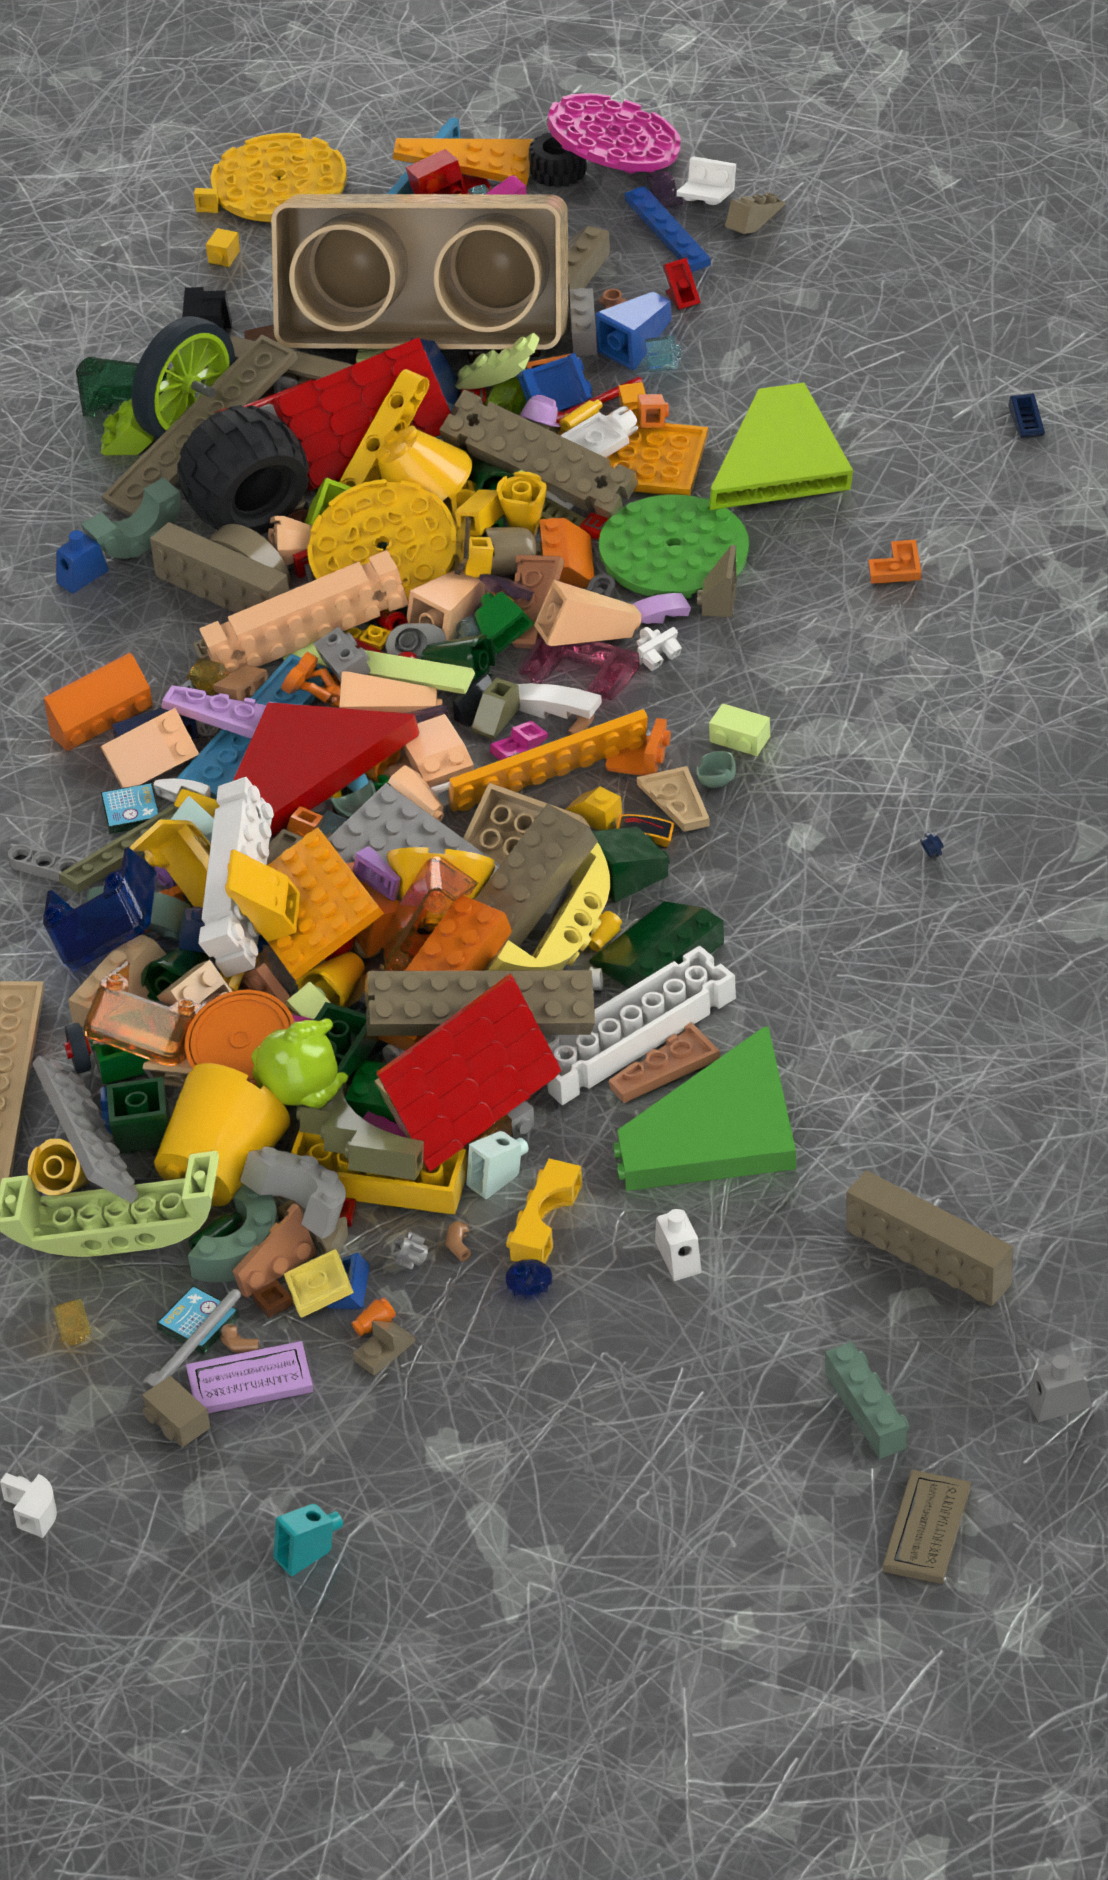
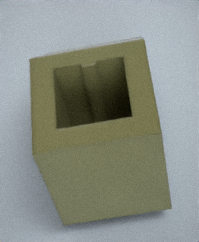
[471,677,520,739]

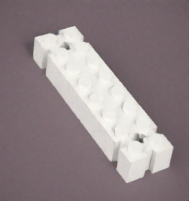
[198,777,274,978]
[546,946,736,1105]

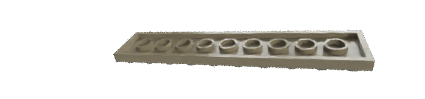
[101,335,298,517]

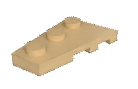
[637,766,710,832]

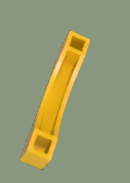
[445,481,494,578]

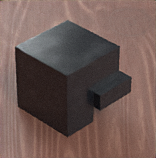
[182,287,232,341]

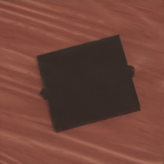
[454,517,471,575]

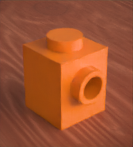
[637,394,669,428]
[287,806,324,837]

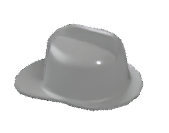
[386,623,447,659]

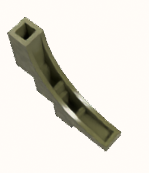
[296,1081,424,1180]

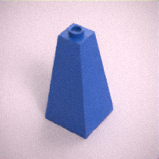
[595,292,671,370]

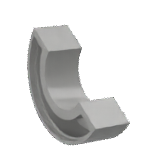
[240,1147,346,1239]

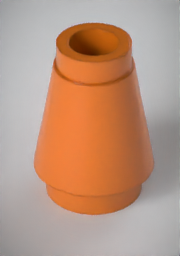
[351,1297,397,1337]

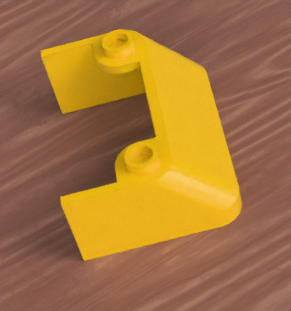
[129,819,211,908]

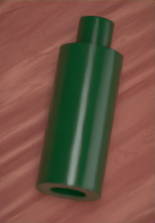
[188,1212,242,1250]

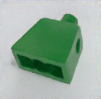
[475,592,535,654]

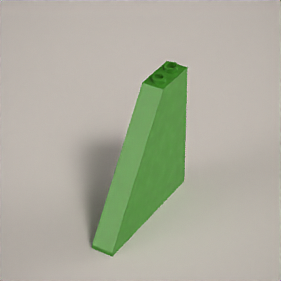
[613,1026,796,1191]

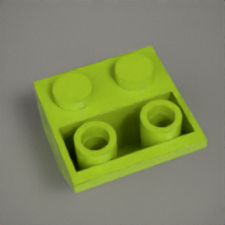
[100,398,154,455]

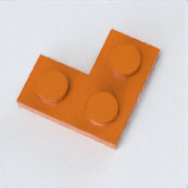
[868,540,921,584]

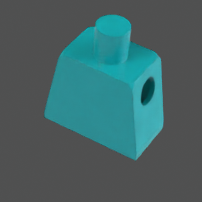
[273,1504,343,1577]

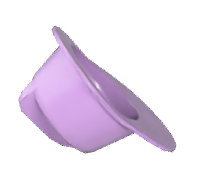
[520,395,561,427]

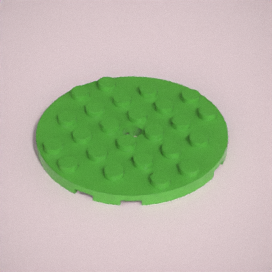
[599,495,749,599]

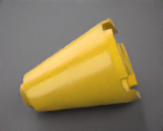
[496,471,547,537]
[295,952,365,1007]
[28,1139,91,1196]

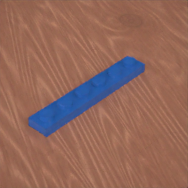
[625,186,711,272]

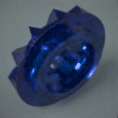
[506,1259,552,1299]

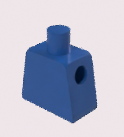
[56,530,109,594]

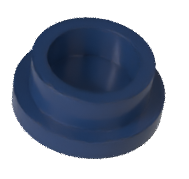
[920,832,944,858]

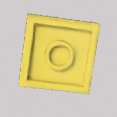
[284,1249,354,1318]

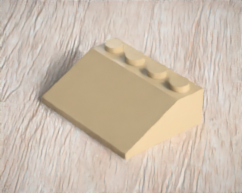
[463,783,590,865]

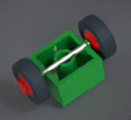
[64,1001,176,1084]

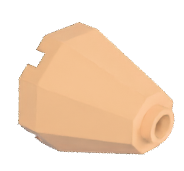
[268,516,312,566]
[388,765,444,822]

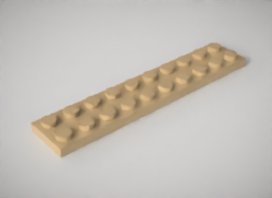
[0,981,45,1185]

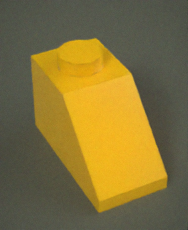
[565,786,622,831]

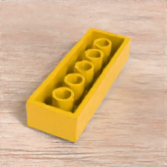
[291,1129,468,1215]

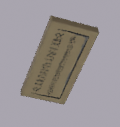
[883,1470,971,1584]

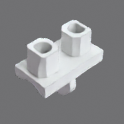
[633,627,682,671]

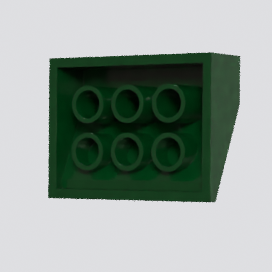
[590,901,724,989]

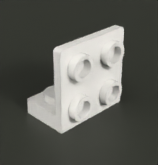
[677,156,736,205]

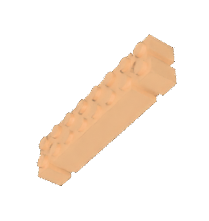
[199,550,408,680]

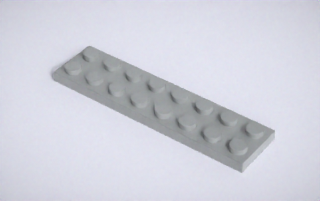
[32,1056,139,1203]

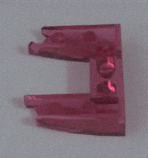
[518,635,640,700]

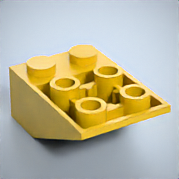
[225,849,300,942]

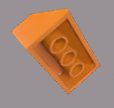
[43,653,153,751]

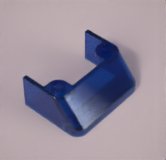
[43,847,157,970]

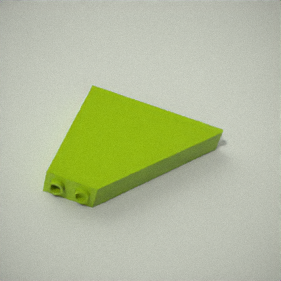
[709,382,853,510]

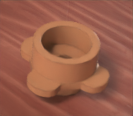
[599,289,627,309]

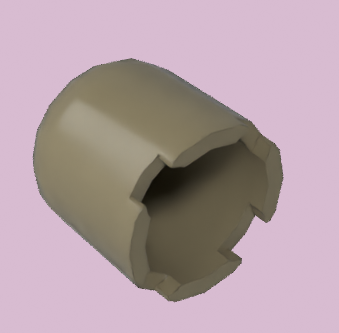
[482,527,541,577]

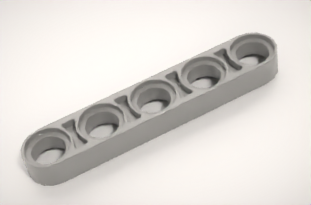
[8,844,128,890]

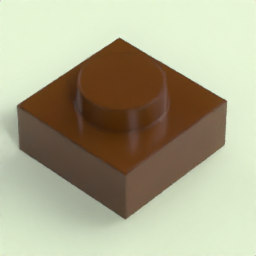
[252,1280,293,1319]

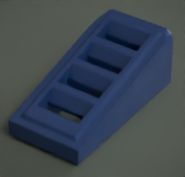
[1008,393,1045,438]

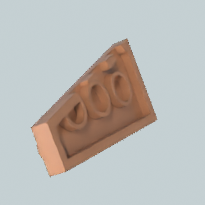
[512,555,565,649]
[609,1022,720,1103]

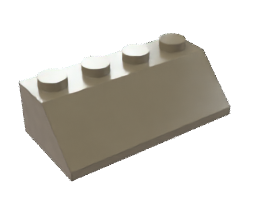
[568,226,610,307]

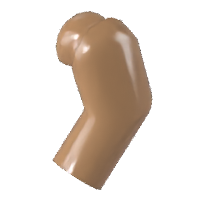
[220,1324,259,1353]

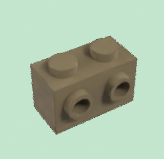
[142,1376,210,1448]

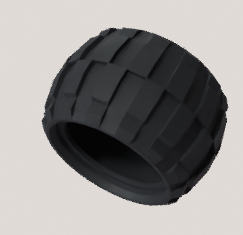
[177,405,310,534]

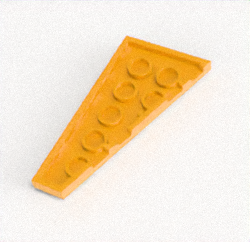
[392,138,533,186]

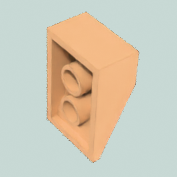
[100,708,199,789]
[403,714,474,788]

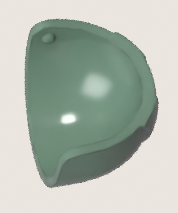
[330,780,376,819]

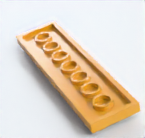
[449,709,648,812]

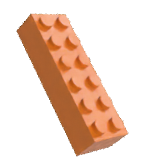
[378,894,512,1051]

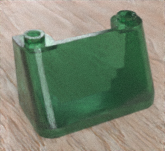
[76,357,173,420]

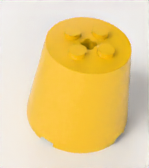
[154,1063,290,1206]

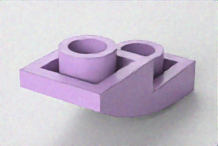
[633,593,691,624]

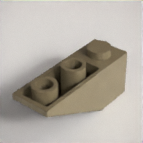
[725,192,785,234]

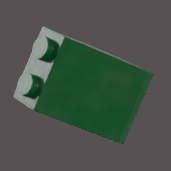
[592,827,670,903]
[107,1077,171,1154]

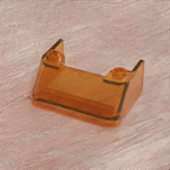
[84,961,220,1066]

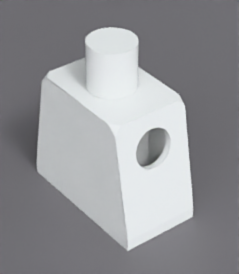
[655,1209,701,1281]

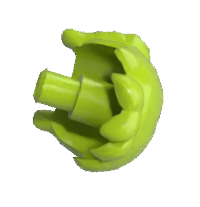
[251,1019,348,1109]

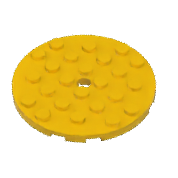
[211,133,347,223]
[307,479,458,611]

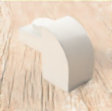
[0,1473,57,1538]

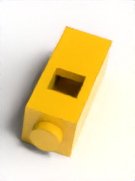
[455,489,504,536]

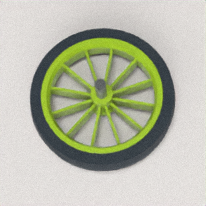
[132,316,235,439]

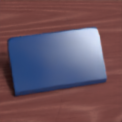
[327,1252,370,1309]

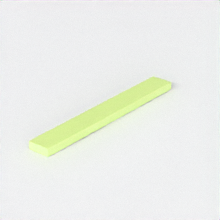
[283,641,475,694]

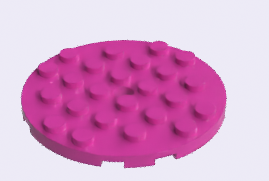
[547,93,681,174]

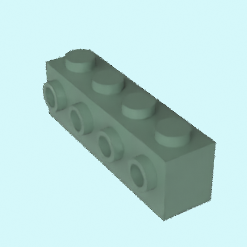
[825,1341,909,1459]

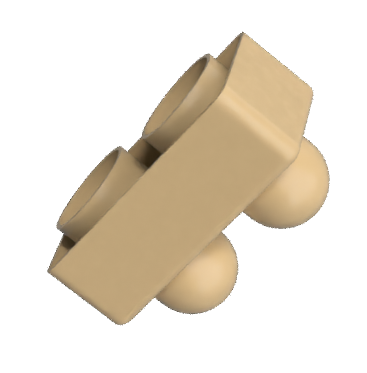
[271,194,568,349]

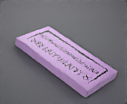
[186,1341,313,1413]

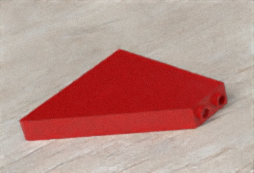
[233,702,419,836]

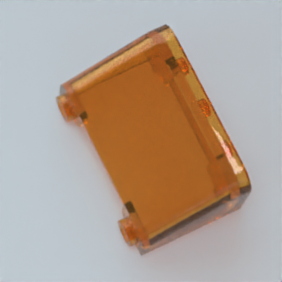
[382,857,478,971]

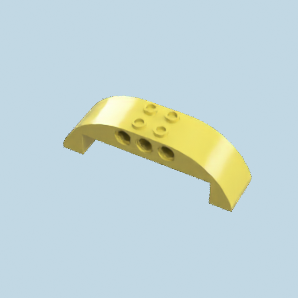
[485,842,610,971]

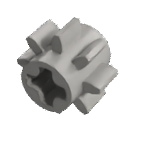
[392,1231,428,1270]

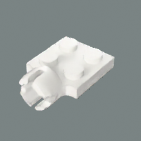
[560,406,638,457]

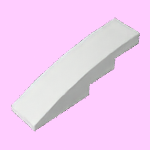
[517,683,602,719]

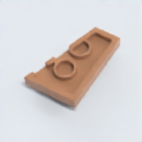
[232,1203,317,1298]

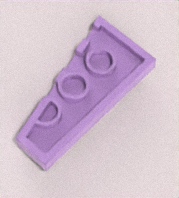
[161,685,274,739]

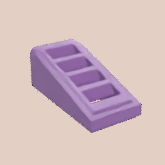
[353,846,401,901]

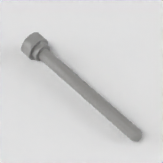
[141,1289,241,1392]

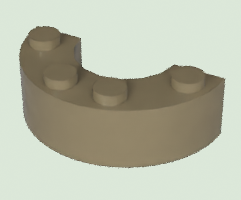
[208,524,292,587]

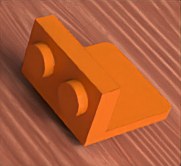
[605,718,671,776]

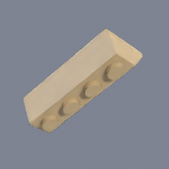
[68,930,166,1028]

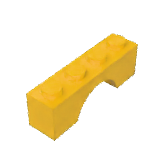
[506,1158,582,1268]

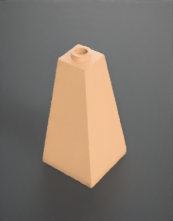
[407,566,487,641]
[534,580,641,646]
[339,671,443,724]

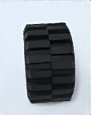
[529,133,587,187]

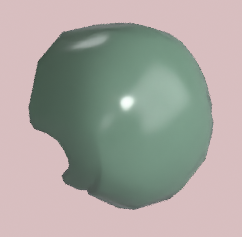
[696,751,736,789]

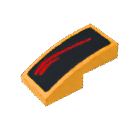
[616,814,674,848]

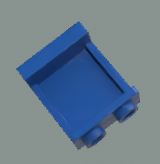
[517,352,592,411]

